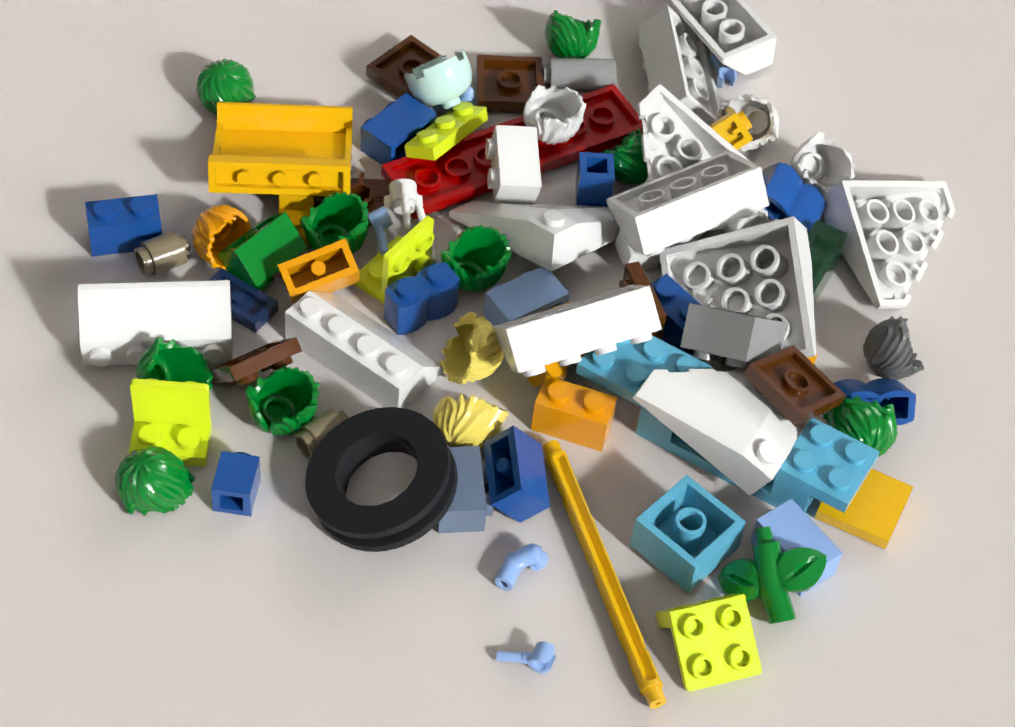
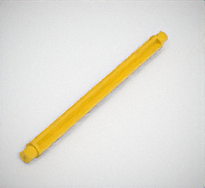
[543,440,666,709]

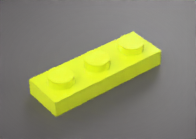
[405,102,488,161]

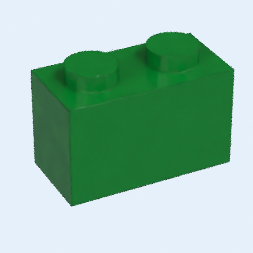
[218,212,308,290]

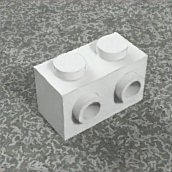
[485,125,542,204]

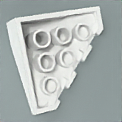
[637,84,748,248]
[822,180,956,309]
[449,200,620,272]
[660,216,816,358]
[633,368,805,496]

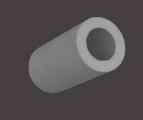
[542,58,616,91]

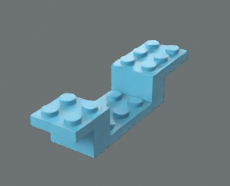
[576,336,880,513]

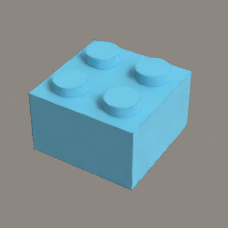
[630,475,746,593]

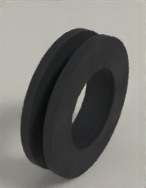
[305,407,458,552]

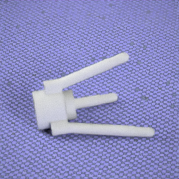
[376,179,438,263]

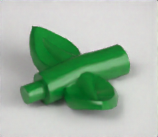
[718,526,827,624]

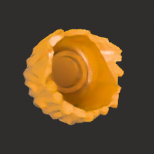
[191,205,252,270]

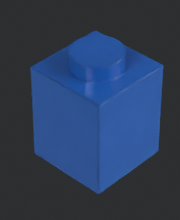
[575,152,615,207]
[211,451,261,517]

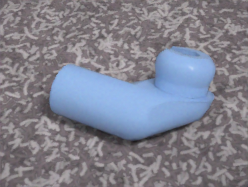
[494,543,548,591]

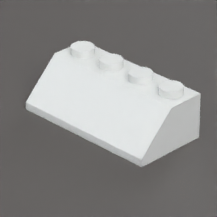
[667,0,777,75]
[638,5,721,125]
[606,150,769,256]
[77,280,233,367]
[493,285,662,377]
[285,291,444,408]

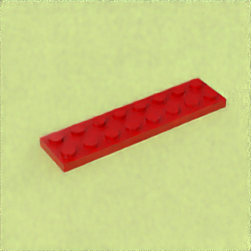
[381,84,643,220]

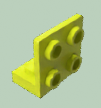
[354,216,435,304]
[128,378,212,467]
[655,594,762,692]

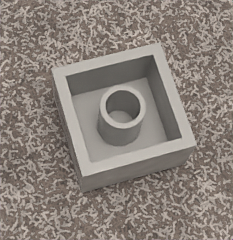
[680,303,787,369]

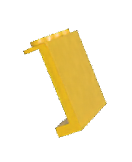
[208,102,353,196]

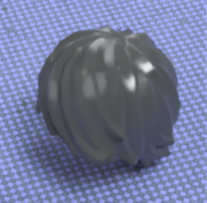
[863,316,924,380]

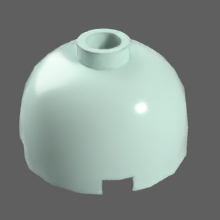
[404,49,472,110]

